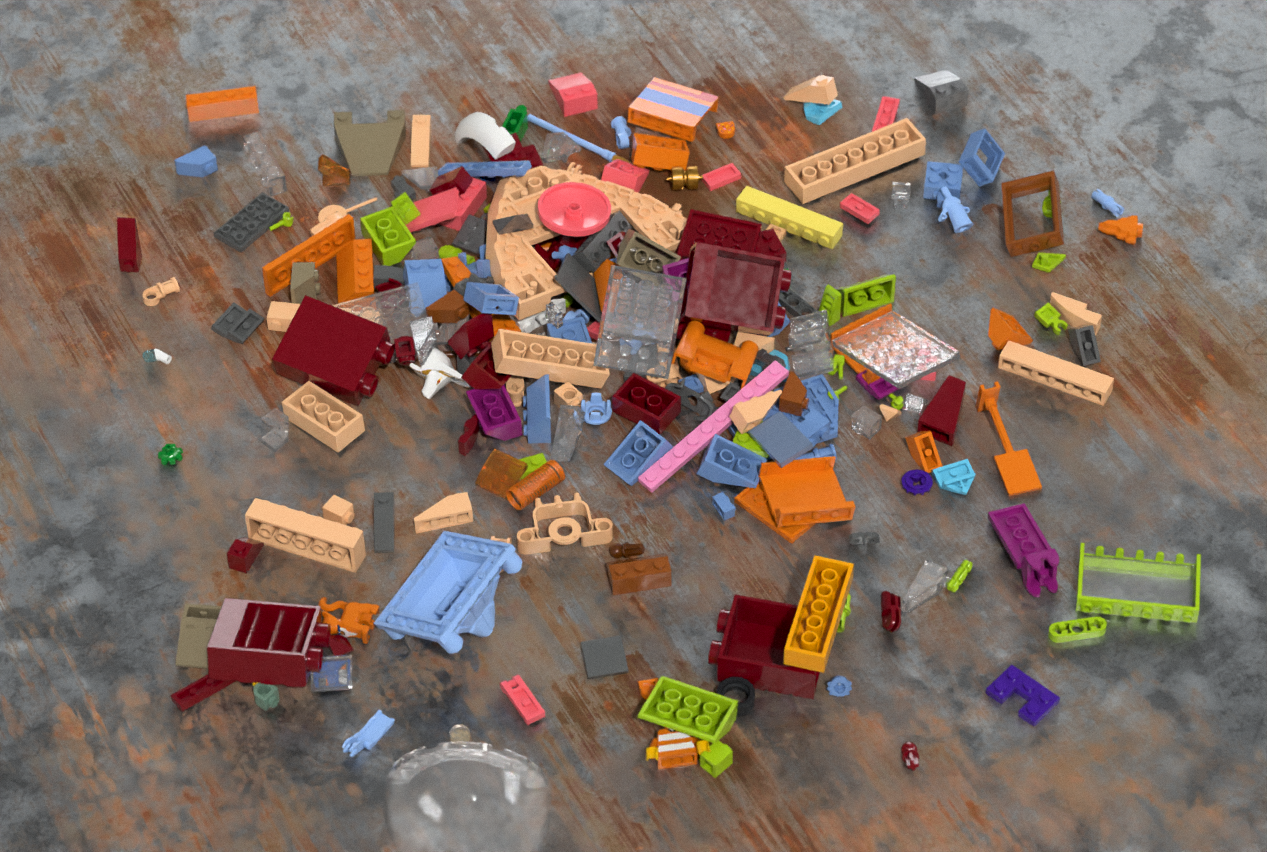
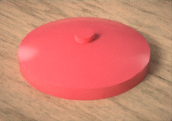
[537,182,611,237]

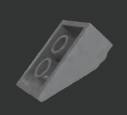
[914,70,969,114]

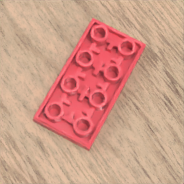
[403,187,459,233]

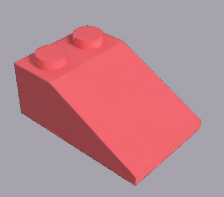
[548,73,598,117]

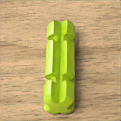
[947,560,973,593]

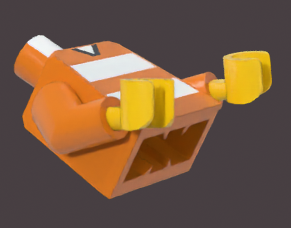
[646,727,710,770]

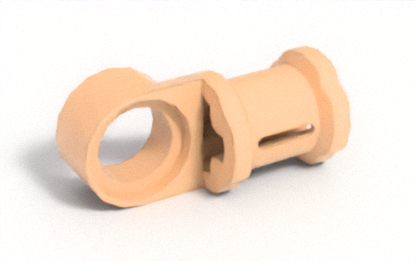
[143,277,180,306]

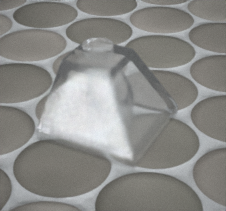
[400,166,438,193]

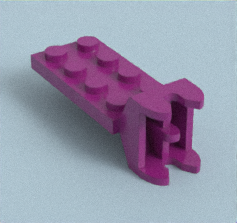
[988,503,1059,597]

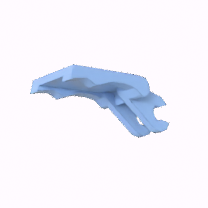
[342,710,395,757]

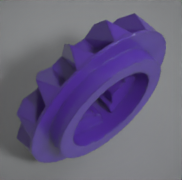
[902,470,933,496]

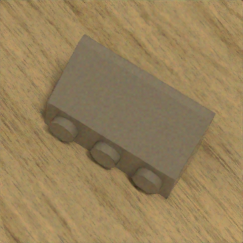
[616,229,681,290]

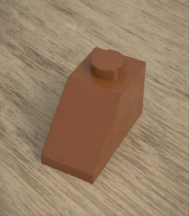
[426,289,470,323]
[779,371,809,416]

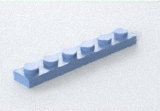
[437,161,532,178]

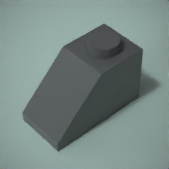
[1068,325,1101,366]

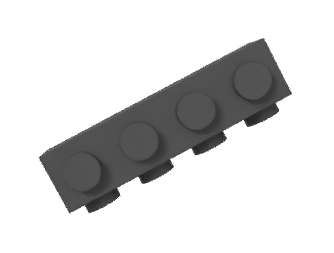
[572,210,632,273]

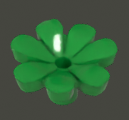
[158,444,183,465]

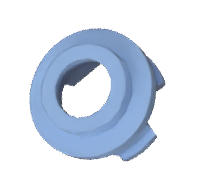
[580,392,612,425]

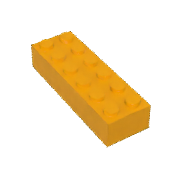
[784,555,854,673]

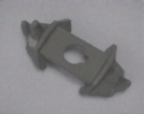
[665,378,719,421]

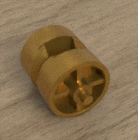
[667,166,703,190]

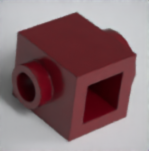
[394,336,417,366]

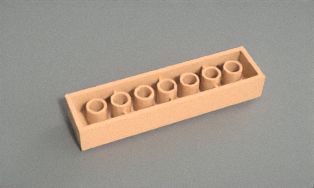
[784,118,926,204]

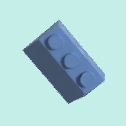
[523,374,551,444]

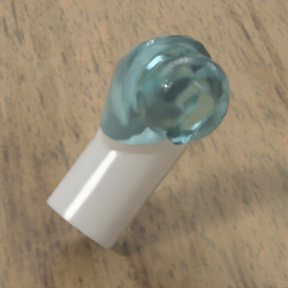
[142,349,172,364]

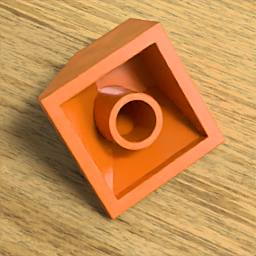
[988,307,1033,351]

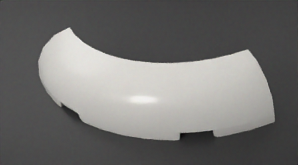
[455,112,516,160]

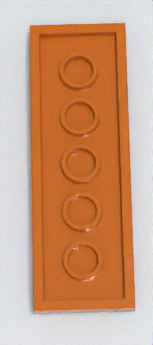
[262,214,356,297]

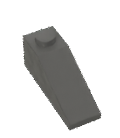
[374,492,395,553]

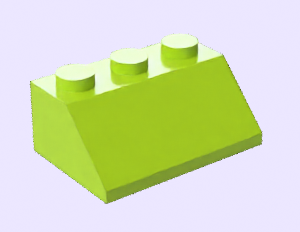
[360,206,416,266]
[836,274,896,317]

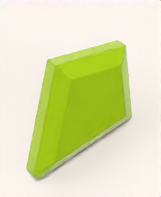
[1032,252,1066,273]

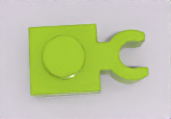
[1034,303,1068,335]

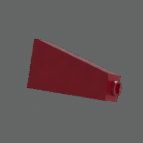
[917,375,966,446]

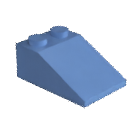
[403,259,447,315]
[603,420,673,486]
[696,434,767,488]

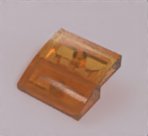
[475,449,528,500]

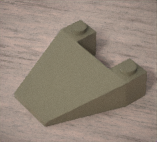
[334,110,406,176]

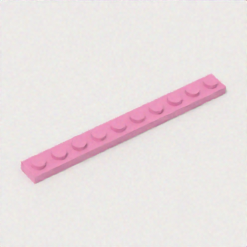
[638,360,789,493]

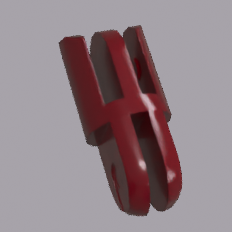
[880,591,901,632]

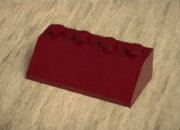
[461,340,512,389]

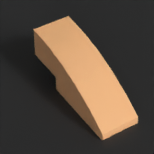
[1050,292,1102,336]

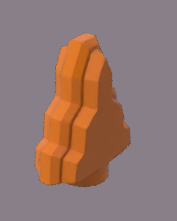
[1098,215,1143,245]

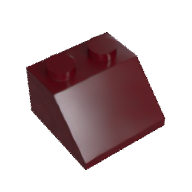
[448,313,494,359]

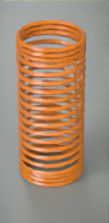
[506,460,565,510]

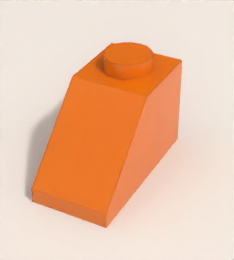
[905,431,942,473]

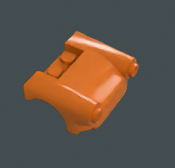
[672,321,759,389]

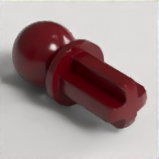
[901,742,919,771]

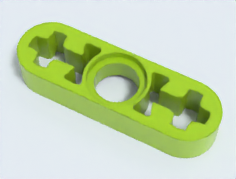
[1048,617,1107,643]

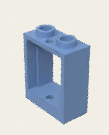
[959,128,1005,187]
[463,282,519,315]

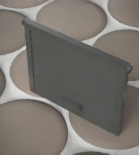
[554,253,604,323]

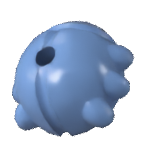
[827,675,852,697]

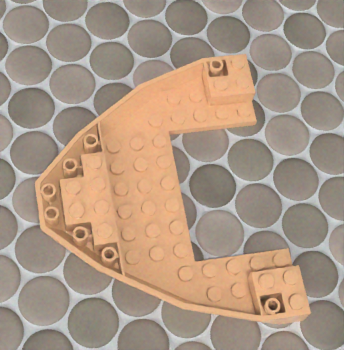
[485,166,687,321]

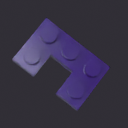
[986,664,1060,727]

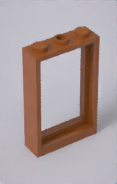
[1001,170,1064,257]

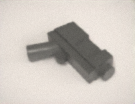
[391,175,416,207]

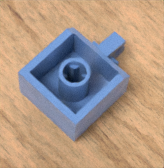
[923,161,963,208]

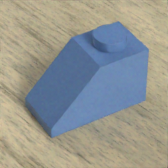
[174,146,218,177]

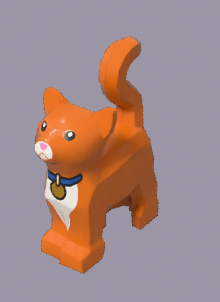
[319,597,380,644]

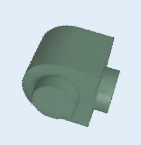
[253,683,279,711]

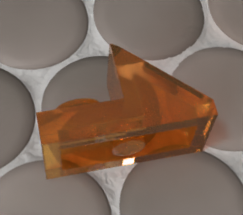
[318,154,350,186]

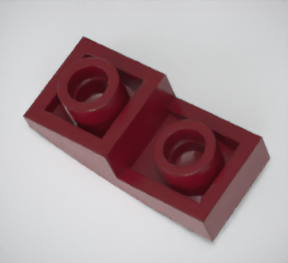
[458,414,479,456]

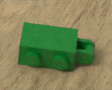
[502,105,528,142]

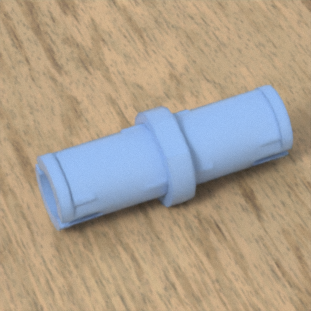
[1091,189,1124,217]

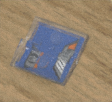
[311,655,353,692]

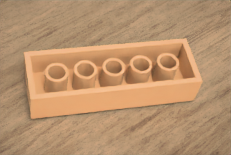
[491,329,610,389]
[245,498,366,573]

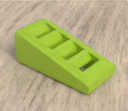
[819,284,841,326]

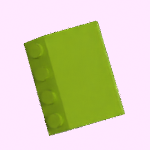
[638,676,738,743]

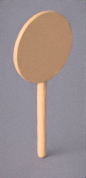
[318,197,377,223]

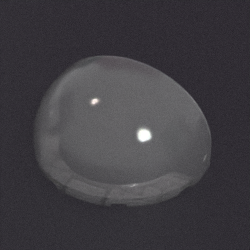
[384,742,552,852]

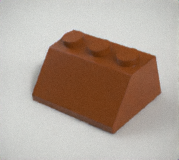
[605,553,672,596]

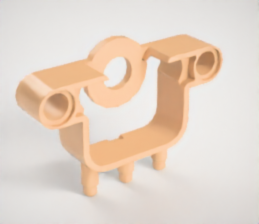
[517,493,613,555]

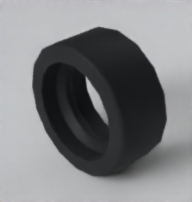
[717,677,755,717]

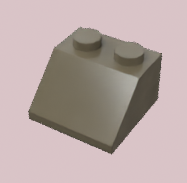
[290,262,321,304]

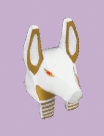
[409,346,471,400]

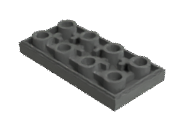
[214,192,290,253]

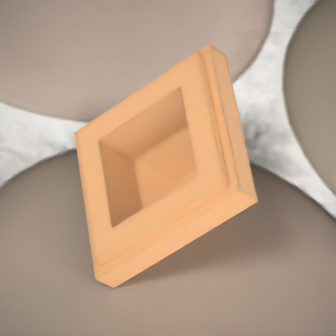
[880,404,902,422]

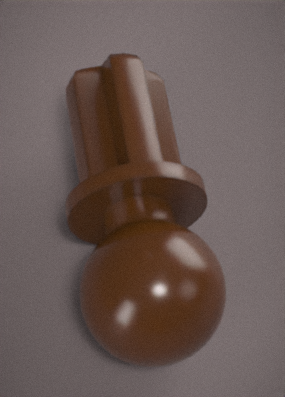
[609,542,645,559]

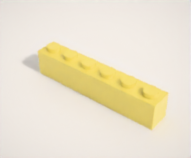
[736,186,843,249]

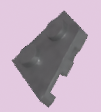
[452,214,486,257]

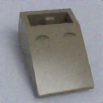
[175,603,222,669]

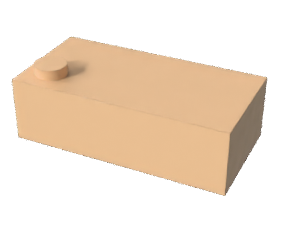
[282,381,365,452]

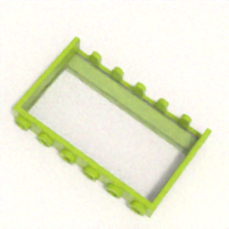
[1076,543,1201,623]

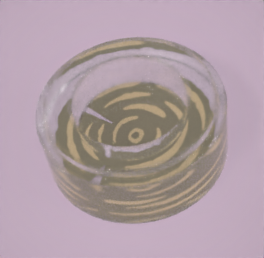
[449,724,470,745]

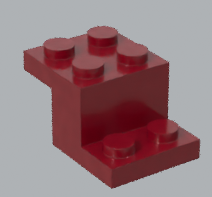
[482,133,544,177]

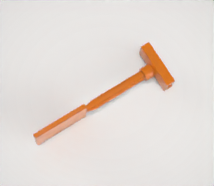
[975,381,1042,496]

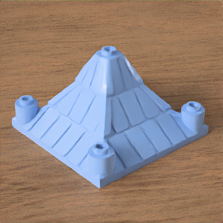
[373,531,523,654]

